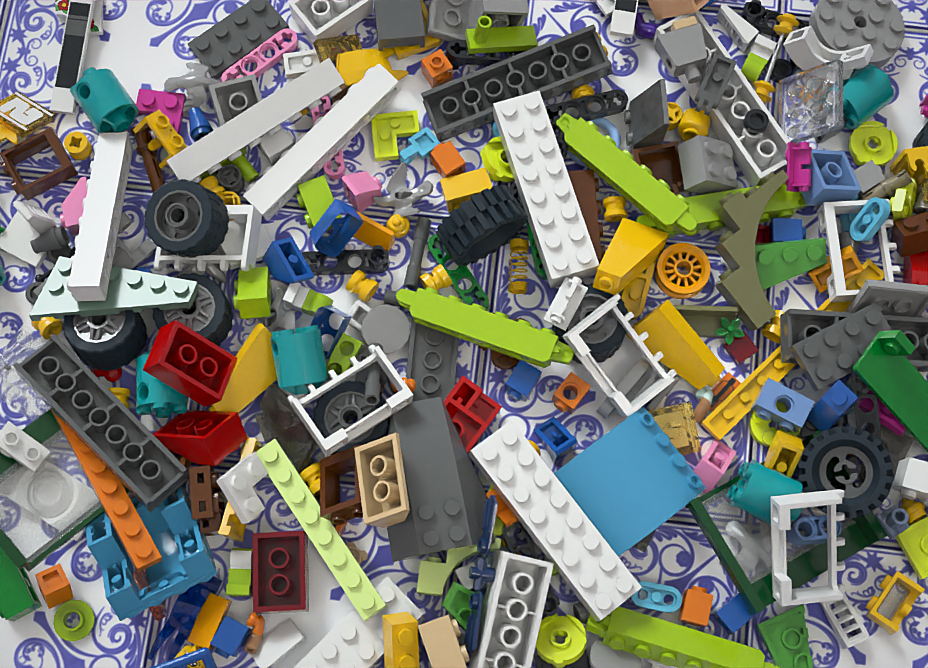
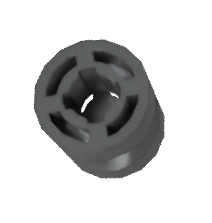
[217,165,245,195]

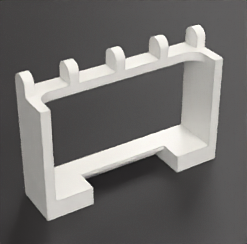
[817,199,901,303]
[154,205,262,271]
[562,293,677,417]
[287,344,413,457]
[770,489,846,606]

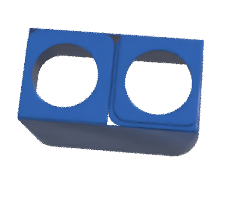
[309,198,364,257]
[310,305,352,360]

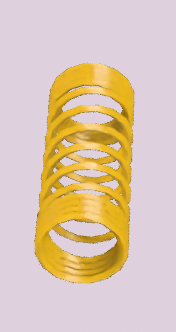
[508,238,529,294]

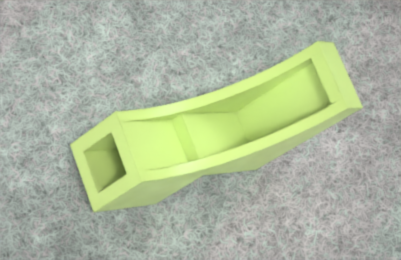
[416,534,501,597]

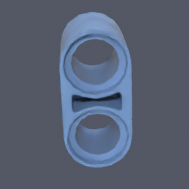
[786,515,842,546]

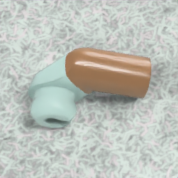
[690,387,714,423]

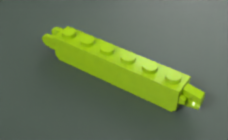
[556,113,698,237]
[635,182,808,239]
[395,287,574,368]
[586,606,780,668]

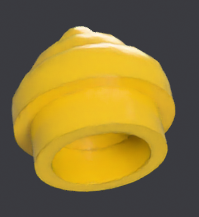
[571,84,595,106]
[386,214,410,238]
[901,498,927,525]

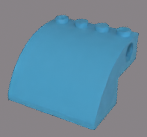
[554,406,706,556]
[85,485,217,621]

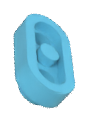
[850,197,890,242]
[630,581,682,613]

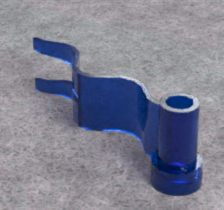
[147,576,223,661]

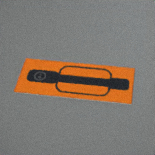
[709,372,741,412]

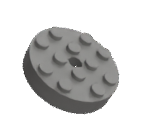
[809,0,905,71]

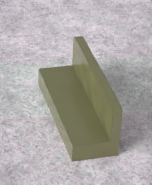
[673,305,739,338]

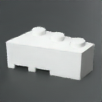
[892,457,928,506]

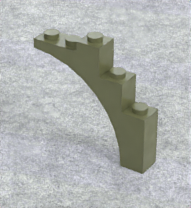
[714,170,789,331]

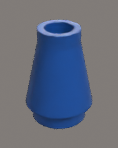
[188,107,213,142]

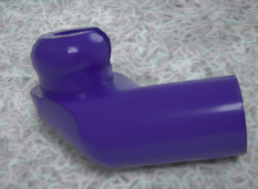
[634,13,659,40]

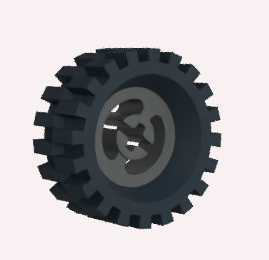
[436,185,528,266]
[799,426,894,518]

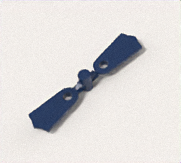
[464,495,498,654]

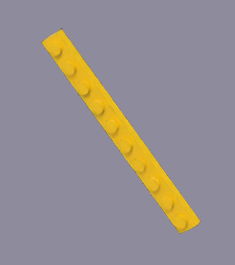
[701,259,885,442]

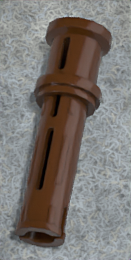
[130,127,165,193]

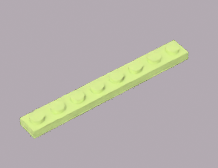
[256,439,387,622]

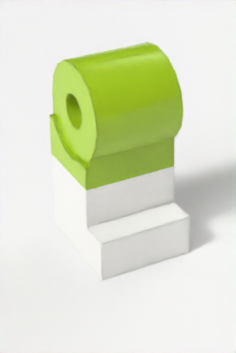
[741,34,777,83]
[283,283,334,317]

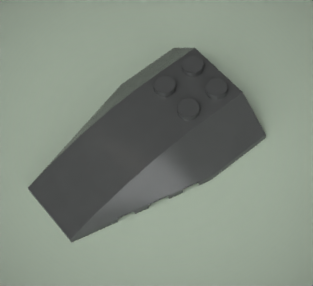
[387,397,495,562]

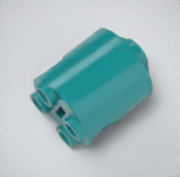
[821,64,894,130]
[70,67,139,133]
[270,325,328,395]
[136,350,187,418]
[727,460,803,526]

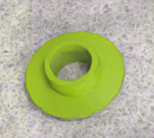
[53,600,95,641]

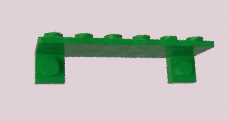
[853,330,928,452]

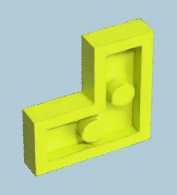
[371,110,419,162]
[890,178,918,221]

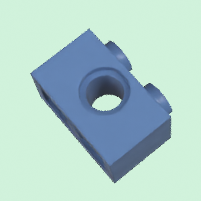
[751,378,815,432]

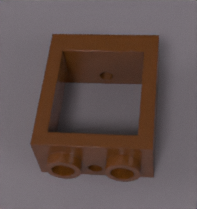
[0,127,78,201]
[320,445,363,525]

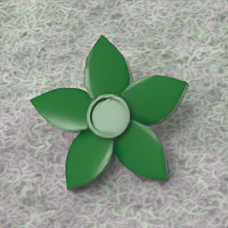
[715,317,745,346]

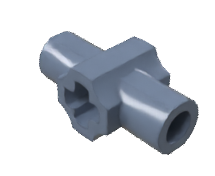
[876,505,910,540]

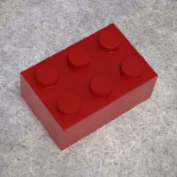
[143,320,237,407]

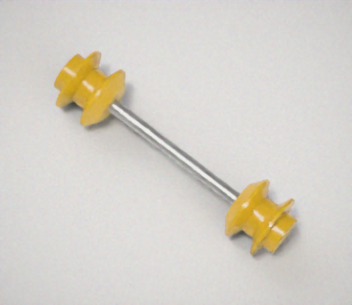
[753,13,799,104]

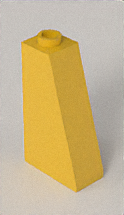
[593,217,669,295]
[626,300,725,390]
[208,322,277,413]

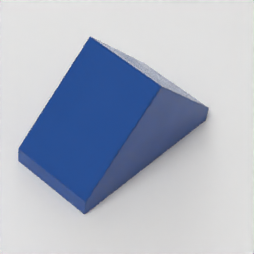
[533,416,578,462]

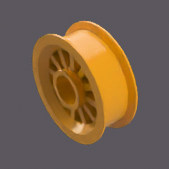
[655,243,711,299]

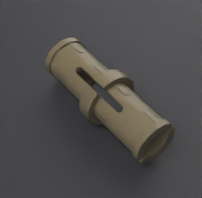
[861,169,913,200]

